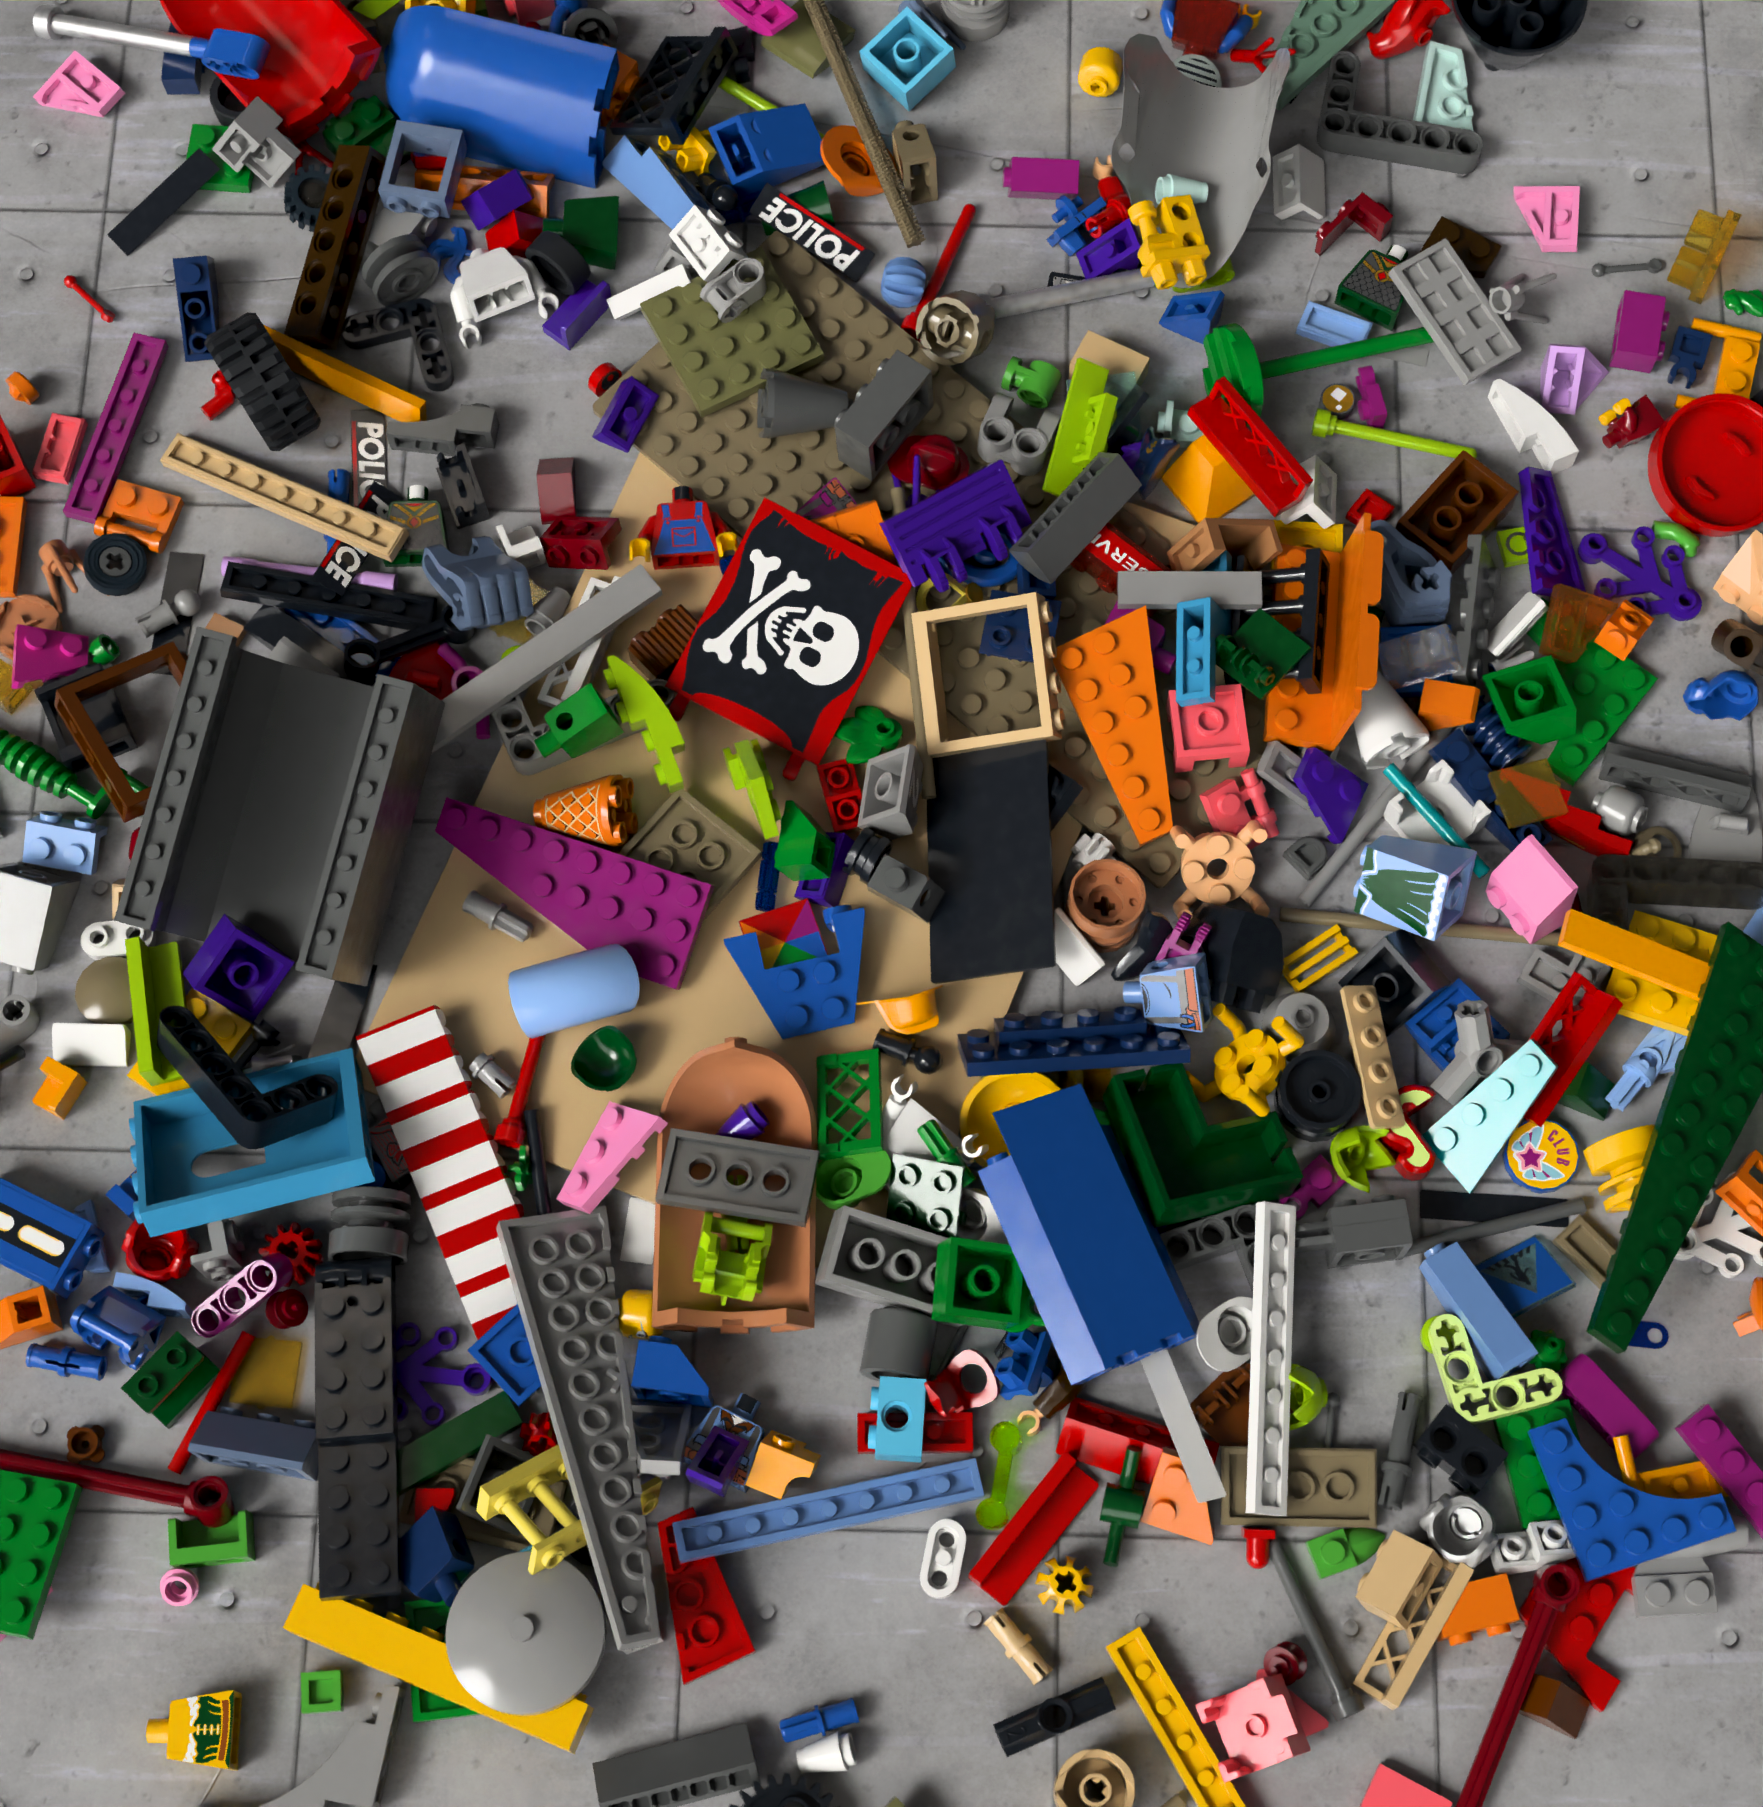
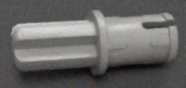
[462,890,534,942]

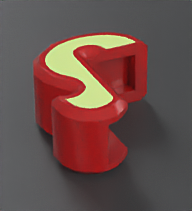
[1378,1084,1436,1181]

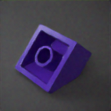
[183,913,295,1022]

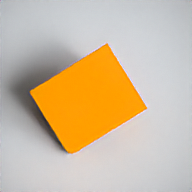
[32,1056,88,1120]

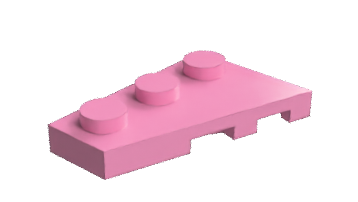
[556,1101,668,1214]

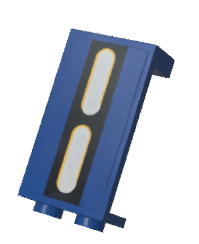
[0,1178,106,1300]

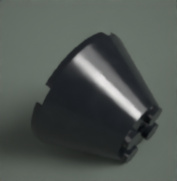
[1452,0,1588,71]

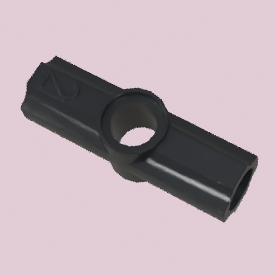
[993,1677,1116,1757]

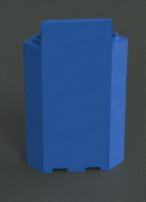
[977,1083,1199,1385]

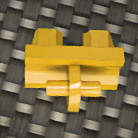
[658,126,717,176]

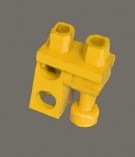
[1128,195,1210,290]

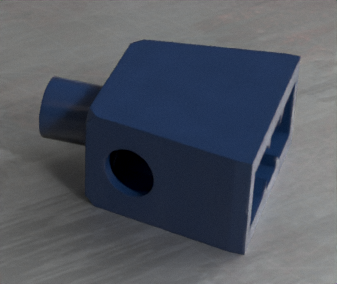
[400,1506,475,1607]

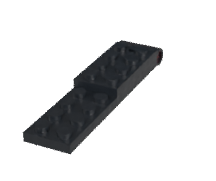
[314,1256,401,1601]

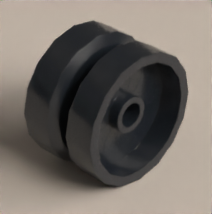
[1273,1050,1362,1142]

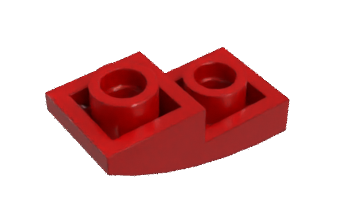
[816,758,862,833]

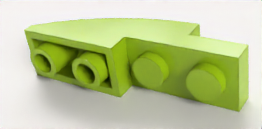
[603,655,685,793]

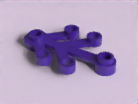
[1577,526,1702,621]
[396,1322,492,1427]

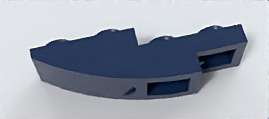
[1428,728,1553,852]

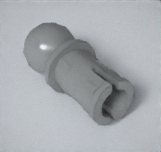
[135,589,202,638]

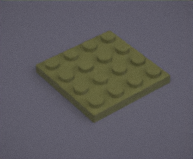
[640,247,824,418]

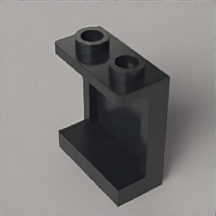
[34,663,138,774]

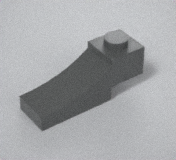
[386,403,499,457]

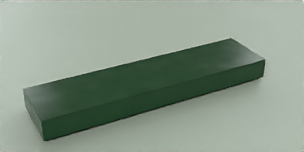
[398,1391,523,1496]

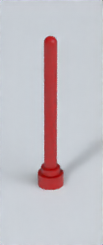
[901,204,976,343]
[493,1035,546,1148]

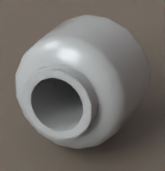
[1591,785,1649,838]

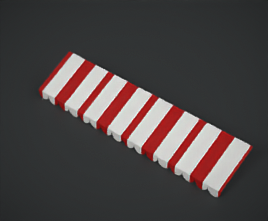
[355,1005,524,1382]

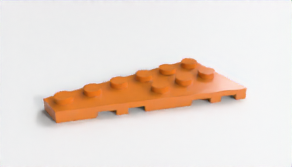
[1052,605,1173,847]

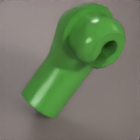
[1652,520,1700,557]

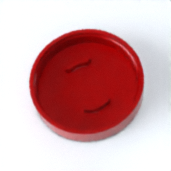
[1648,394,1763,537]

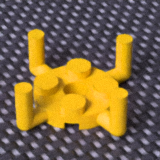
[1185,1003,1305,1117]

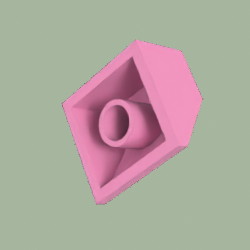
[1485,834,1579,944]

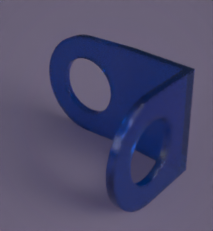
[1628,1321,1668,1349]

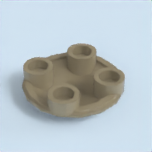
[75,957,133,1025]

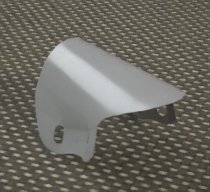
[1111,33,1290,288]

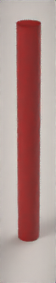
[167,1330,256,1475]

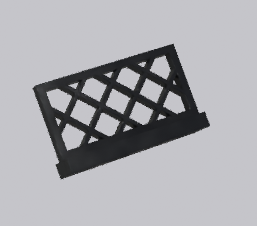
[609,27,739,145]

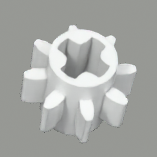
[1071,833,1116,870]

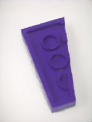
[1518,466,1587,602]

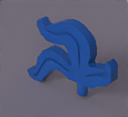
[427,227,473,284]

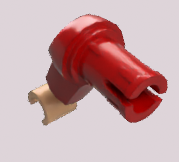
[1086,155,1131,238]

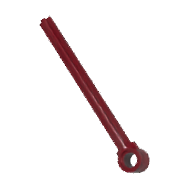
[0,1449,235,1528]
[1456,1563,1580,1807]

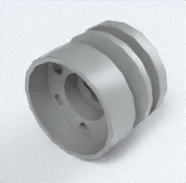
[941,0,1010,42]

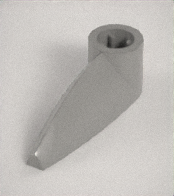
[0,994,40,1055]

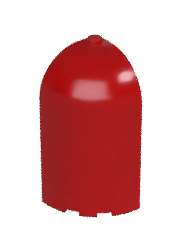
[160,0,382,145]

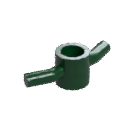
[1099,1445,1145,1567]

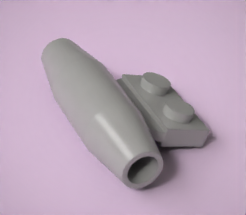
[1631,1515,1749,1618]

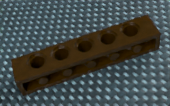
[284,145,387,350]

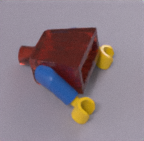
[1160,0,1262,60]

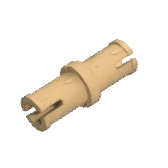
[984,1607,1053,1686]

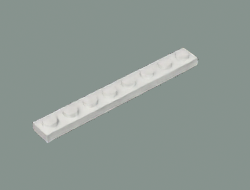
[1246,1201,1296,1516]

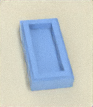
[1296,301,1373,347]

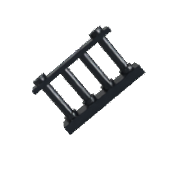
[1224,548,1330,699]

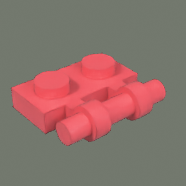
[1199,768,1280,850]

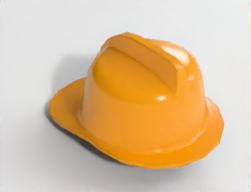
[855,985,943,1035]

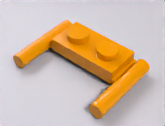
[1674,317,1762,409]
[1613,1435,1728,1499]

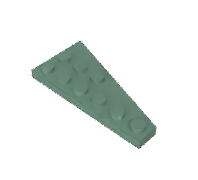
[1261,0,1398,111]

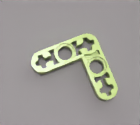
[1428,1314,1563,1425]

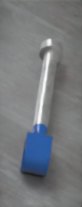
[33,4,271,79]

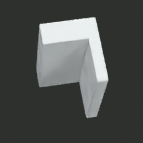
[1272,144,1326,220]
[1280,455,1337,529]

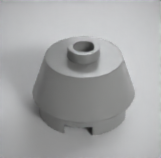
[1262,992,1336,1062]

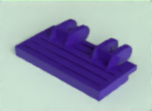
[879,459,1032,593]

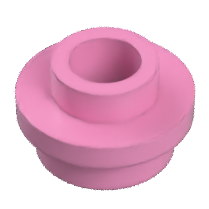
[160,1567,200,1606]

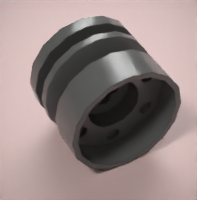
[328,1186,412,1266]

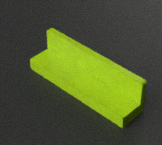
[125,936,187,1086]

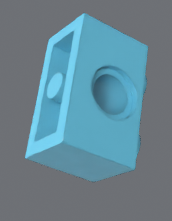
[868,1376,926,1463]

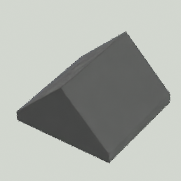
[456,1434,535,1536]

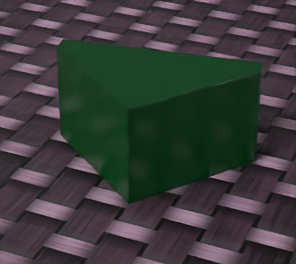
[1558,1062,1615,1121]

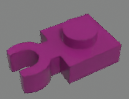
[1355,365,1388,429]
[1279,1154,1346,1221]

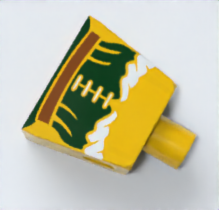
[146,1690,242,1771]

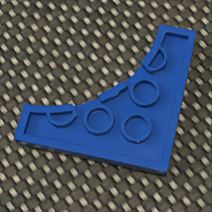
[1527,1418,1737,1582]

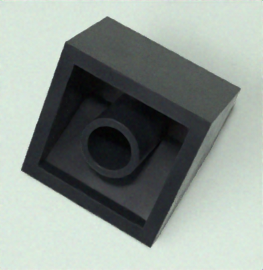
[1338,929,1452,1038]

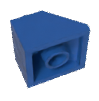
[631,1336,714,1409]

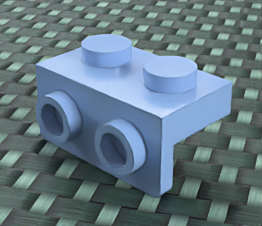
[22,811,108,875]

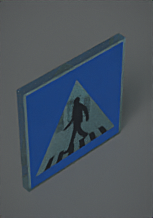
[1474,1235,1576,1319]

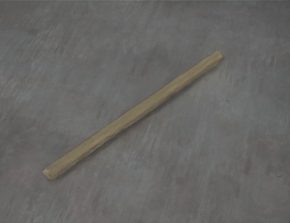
[803,0,926,248]

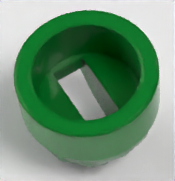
[88,634,120,665]

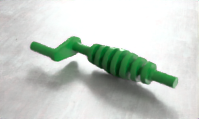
[0,728,149,819]

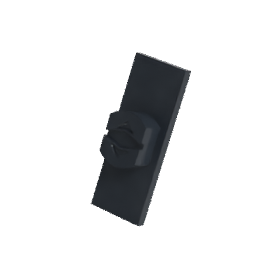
[1083,383,1149,470]

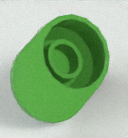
[816,1149,892,1210]

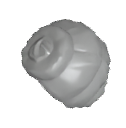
[1419,1493,1499,1569]

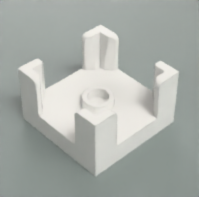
[1383,759,1492,846]

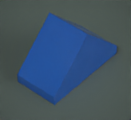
[1159,290,1225,345]

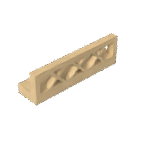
[1351,1553,1475,1710]

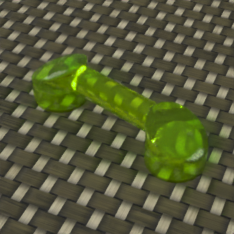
[976,1421,1023,1531]

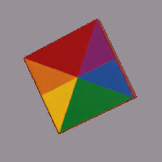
[739,898,828,969]

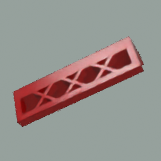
[1187,376,1313,518]
[1523,971,1623,1127]

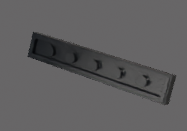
[220,561,437,630]

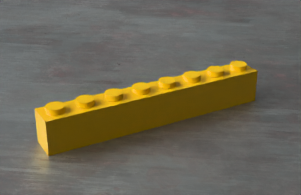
[283,1582,594,1754]

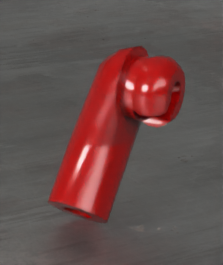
[200,370,236,421]

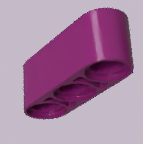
[191,1253,293,1338]
[1558,1353,1660,1460]

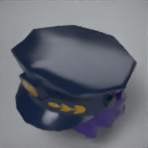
[1121,426,1180,500]

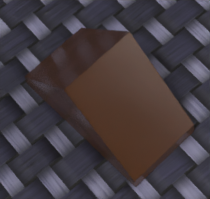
[1519,1673,1590,1739]

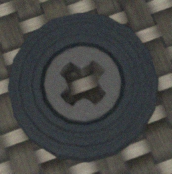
[83,533,148,596]

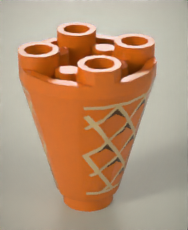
[533,774,638,846]

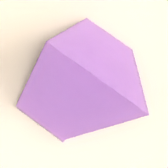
[1540,344,1609,415]

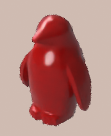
[1366,0,1451,60]

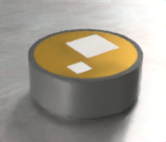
[1319,383,1355,420]

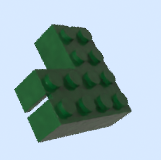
[1102,1063,1303,1228]

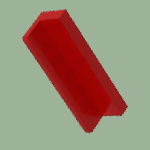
[1056,1397,1219,1485]
[968,1451,1099,1606]

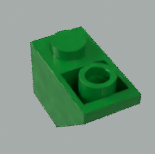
[774,800,836,881]

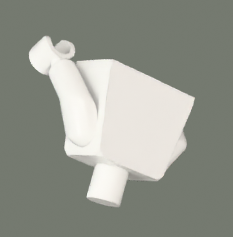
[450,247,559,349]
[882,1074,989,1192]

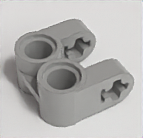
[977,392,1062,476]

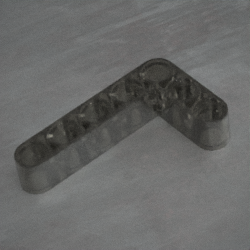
[1587,854,1763,931]

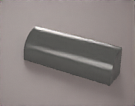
[1009,452,1142,584]
[592,1723,761,1807]

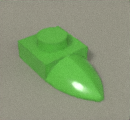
[1305,1528,1385,1580]

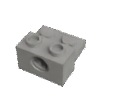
[212,96,301,188]

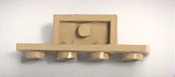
[1340,985,1405,1129]

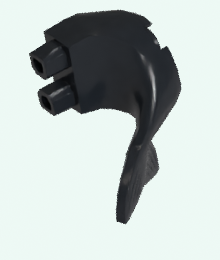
[1111,903,1284,1014]

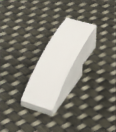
[1488,378,1579,475]

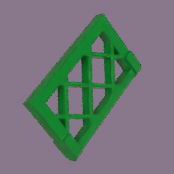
[816,1048,883,1160]

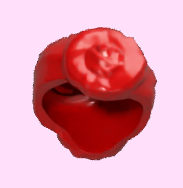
[121,1218,199,1284]

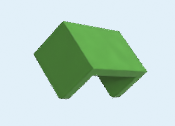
[168,1510,256,1569]

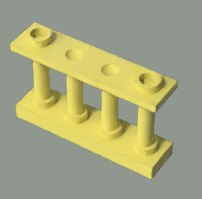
[476,1444,662,1576]

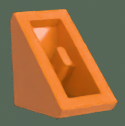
[1417,678,1480,732]

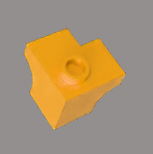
[745,1430,821,1499]

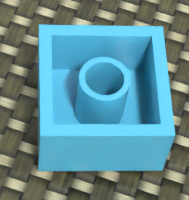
[859,7,956,111]

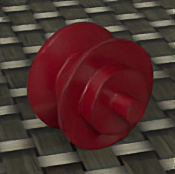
[265,1289,308,1329]
[1263,1641,1308,1686]

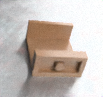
[1167,518,1283,571]

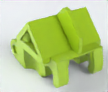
[692,1211,773,1306]

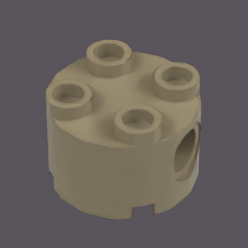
[915,290,996,366]

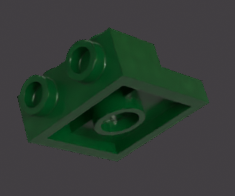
[322,95,411,166]

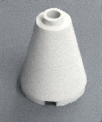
[1353,669,1430,770]

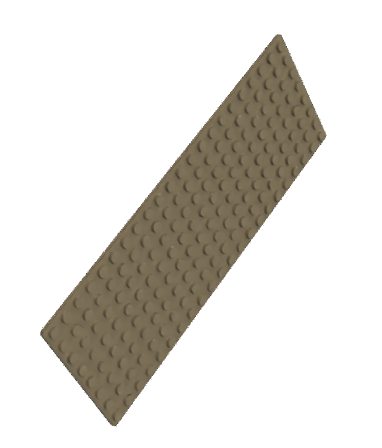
[592,231,1297,889]

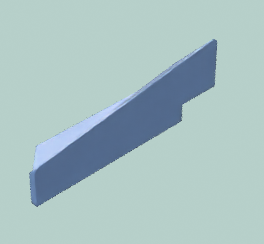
[602,135,710,230]

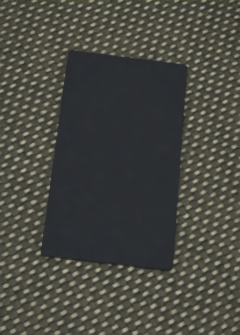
[927,739,1056,984]

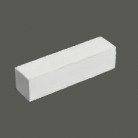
[606,264,692,321]

